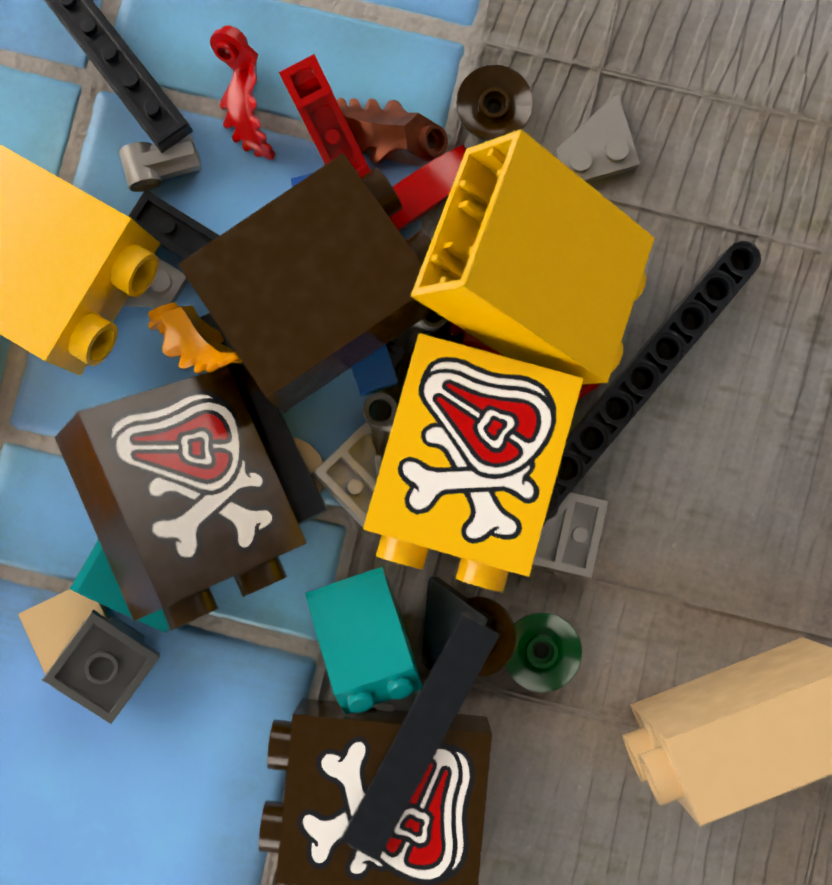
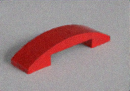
[279,54,371,177]
[389,145,466,232]

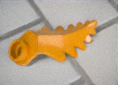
[148,302,242,374]

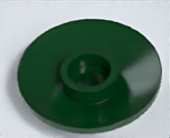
[506,612,582,692]

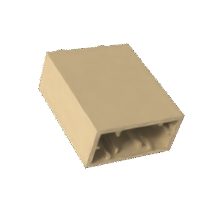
[622,637,832,826]

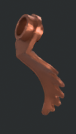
[337,98,448,163]

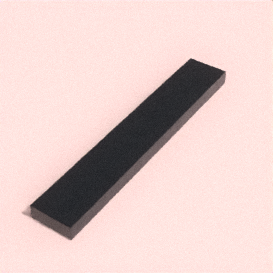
[44,0,193,154]
[200,313,329,525]
[340,613,500,861]

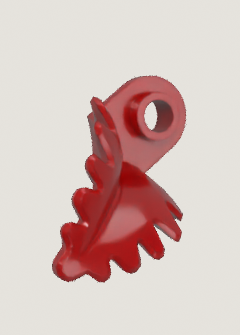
[210,25,276,160]

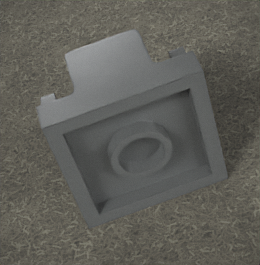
[42,609,160,724]

